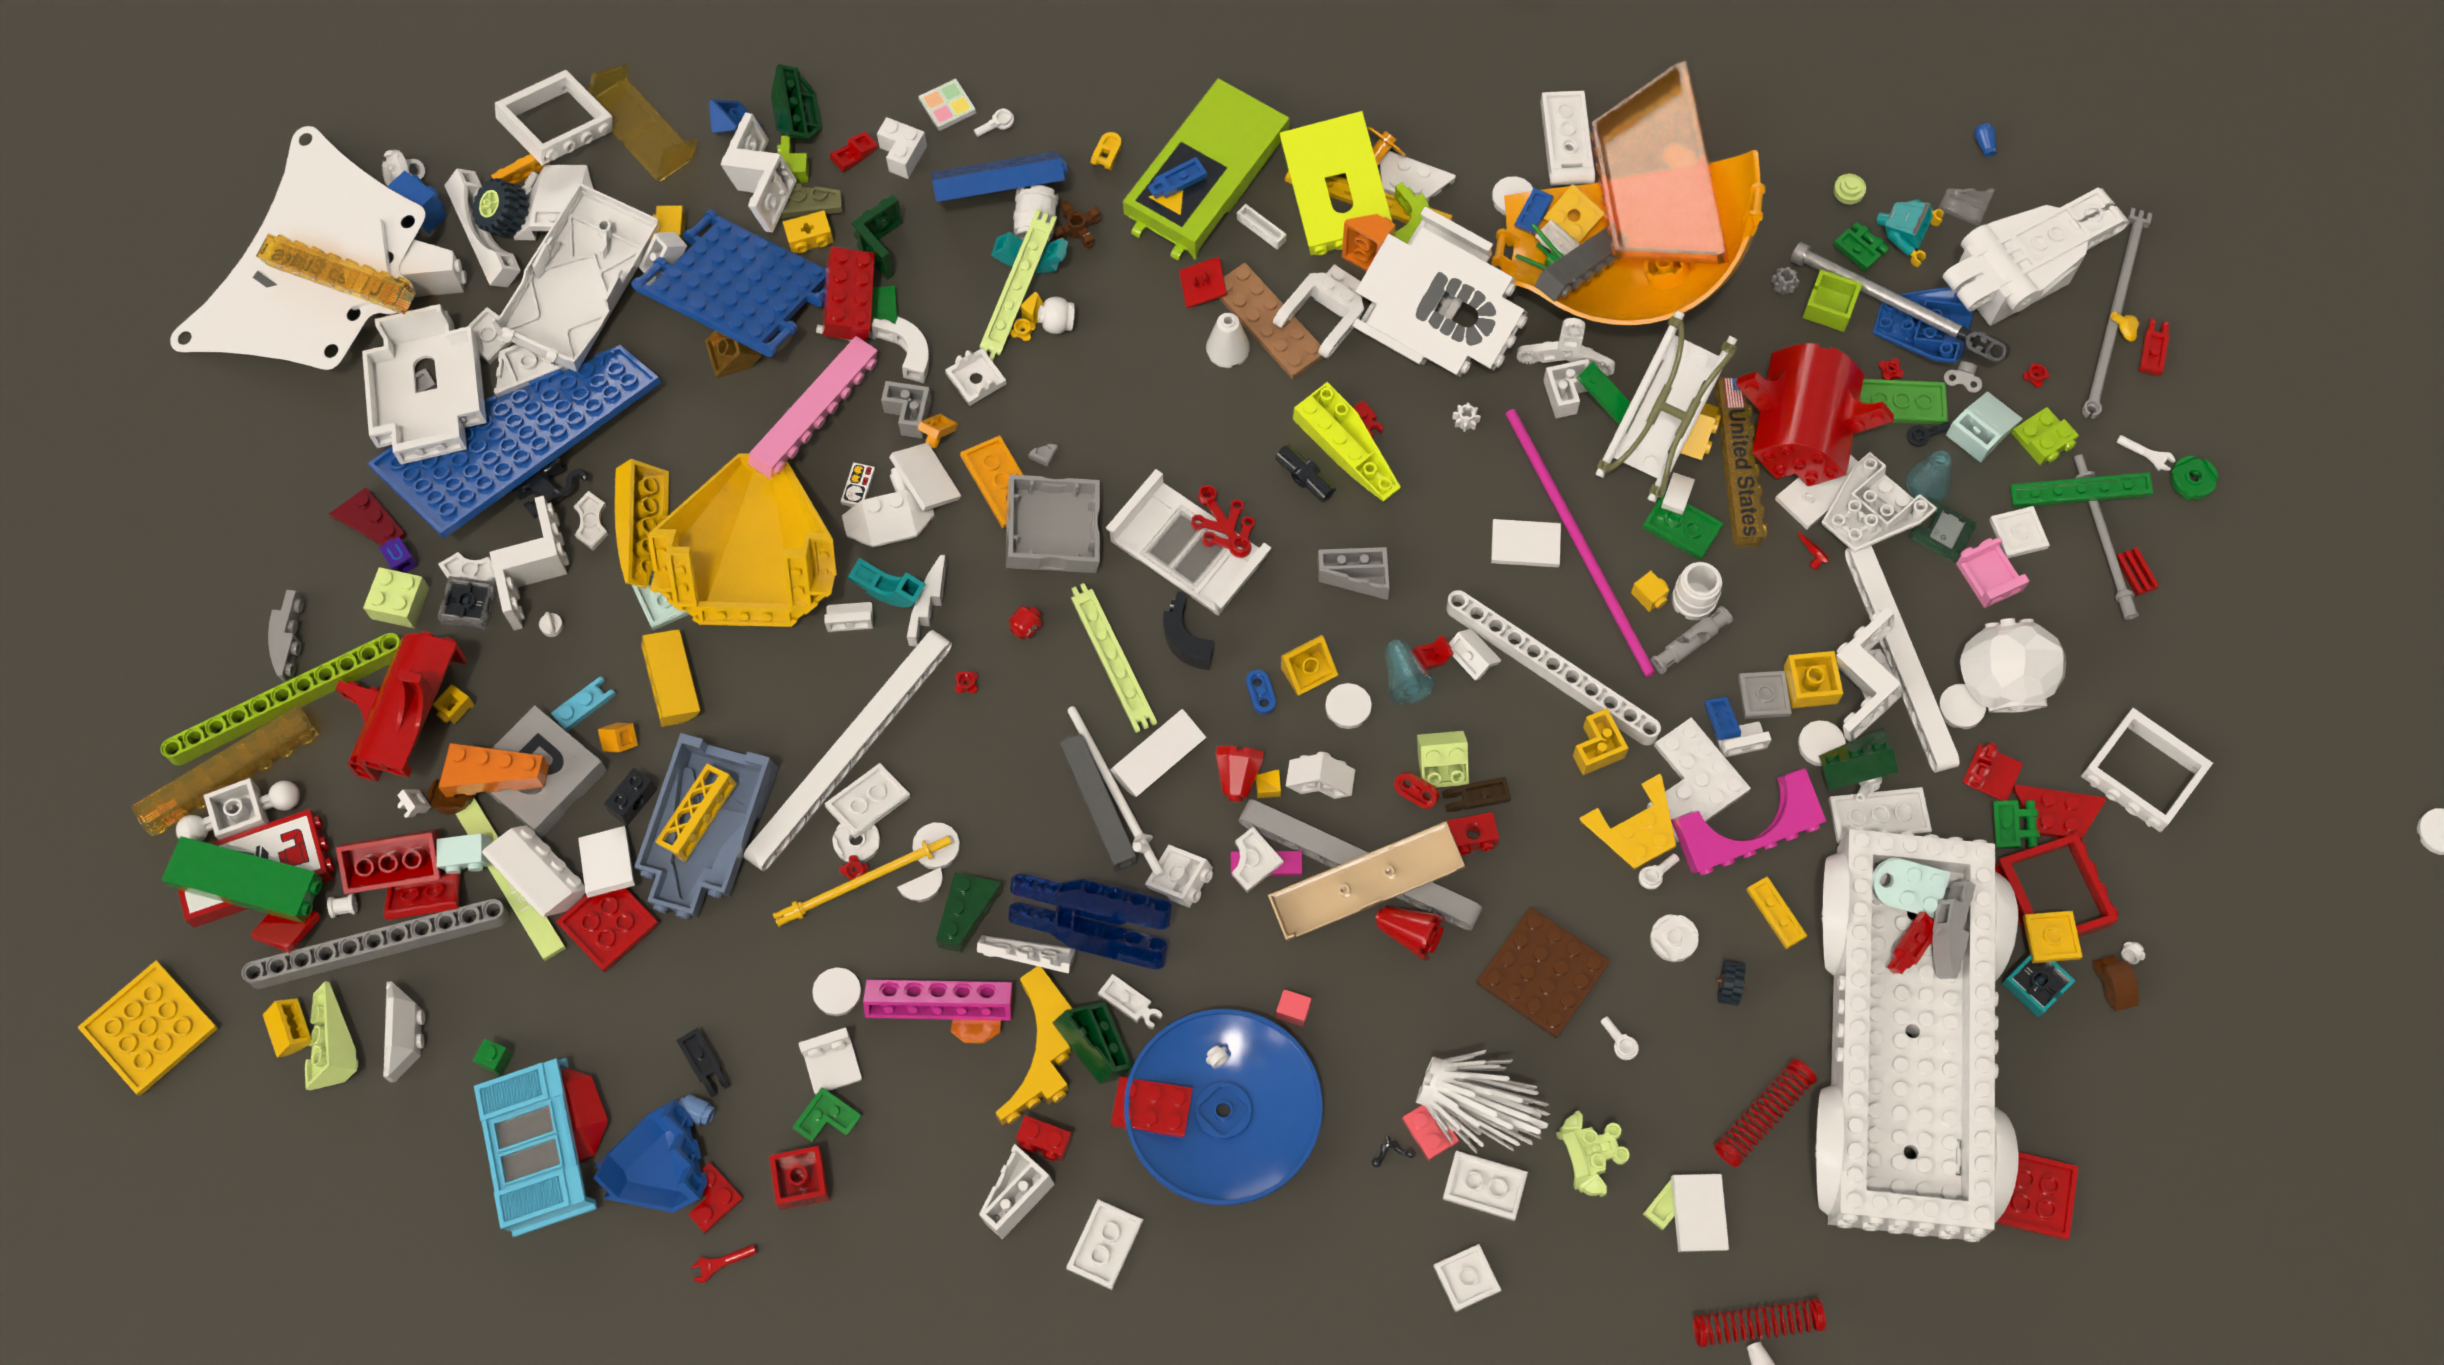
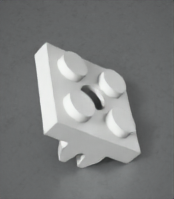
[945,348,1007,406]

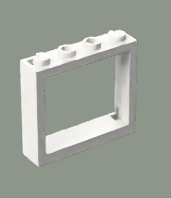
[495,70,612,165]
[2081,708,2213,833]

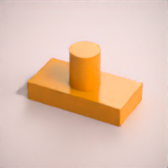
[918,414,959,448]

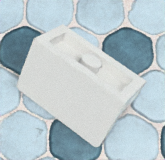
[824,602,874,632]
[1449,629,1501,681]
[1715,722,1771,757]

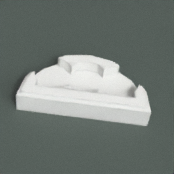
[897,867,943,902]

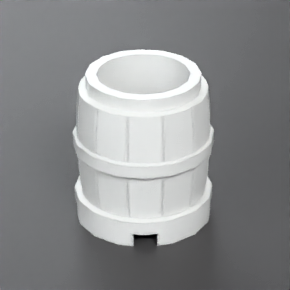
[1013,185,1059,242]
[1672,562,1722,620]

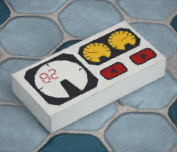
[841,463,876,507]

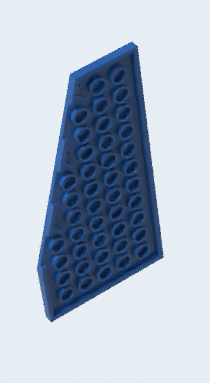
[368,345,661,539]

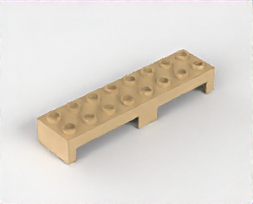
[1268,822,1466,941]

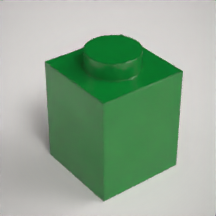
[473,1038,513,1077]

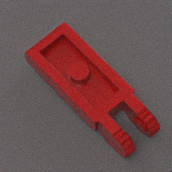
[2138,318,2170,376]

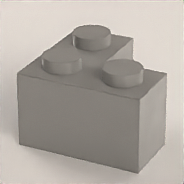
[881,381,932,439]

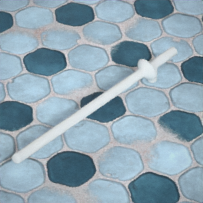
[1068,706,1164,878]

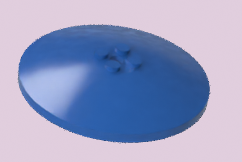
[1124,1009,1323,1206]

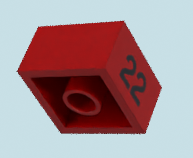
[769,1146,830,1210]

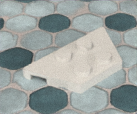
[1380,151,1456,202]
[494,344,569,398]

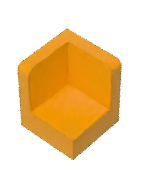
[598,723,638,752]

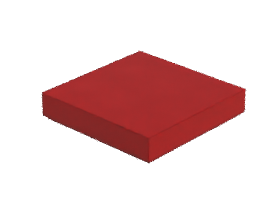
[250,911,321,953]

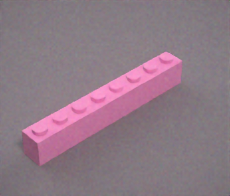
[748,336,877,479]

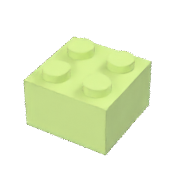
[363,567,430,628]

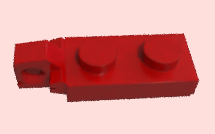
[1887,912,1934,974]

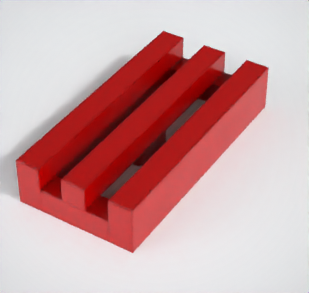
[2116,547,2159,597]

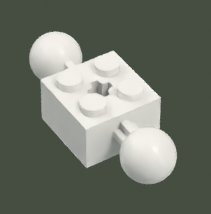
[176,778,300,841]

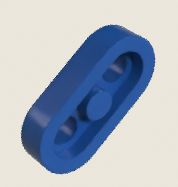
[1246,670,1276,715]

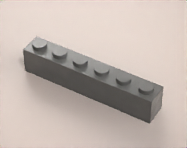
[1535,224,1630,302]

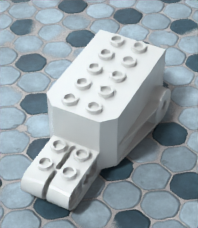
[1943,188,2130,326]

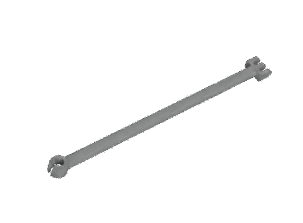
[2082,207,2153,419]

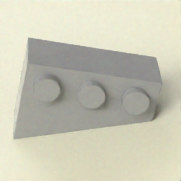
[1317,547,1389,600]

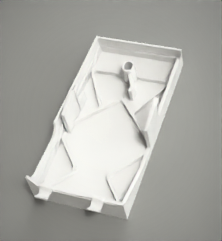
[492,183,660,372]

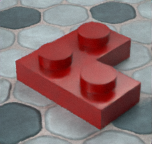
[688,1162,744,1234]

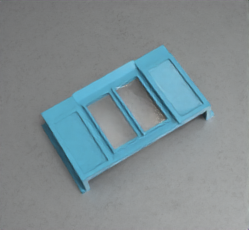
[474,1058,597,1237]

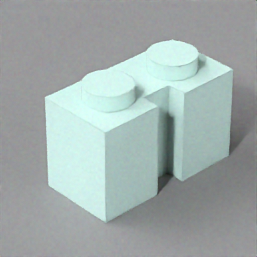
[437,833,492,874]

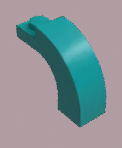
[991,232,1068,273]
[847,558,926,608]

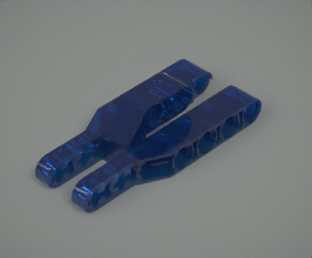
[1008,874,1172,970]

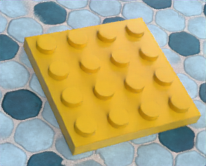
[78,961,219,1096]

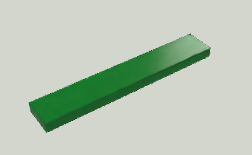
[2010,472,2153,508]

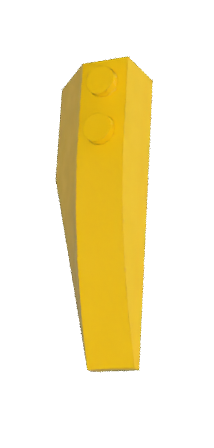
[615,459,669,589]

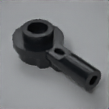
[1907,422,1950,447]

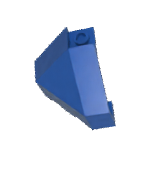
[594,1099,707,1213]

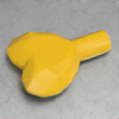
[2110,311,2140,342]

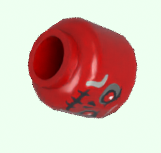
[1009,606,1042,640]

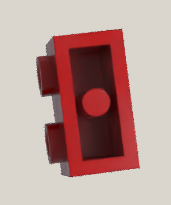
[1016,1116,1072,1162]

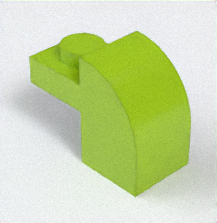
[777,136,809,183]

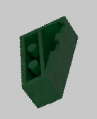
[1819,728,1899,790]

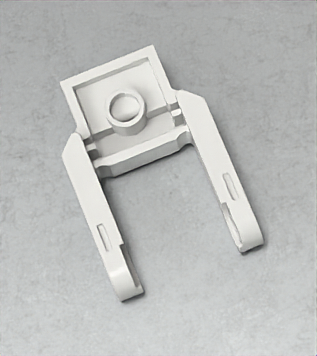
[1273,264,1364,359]

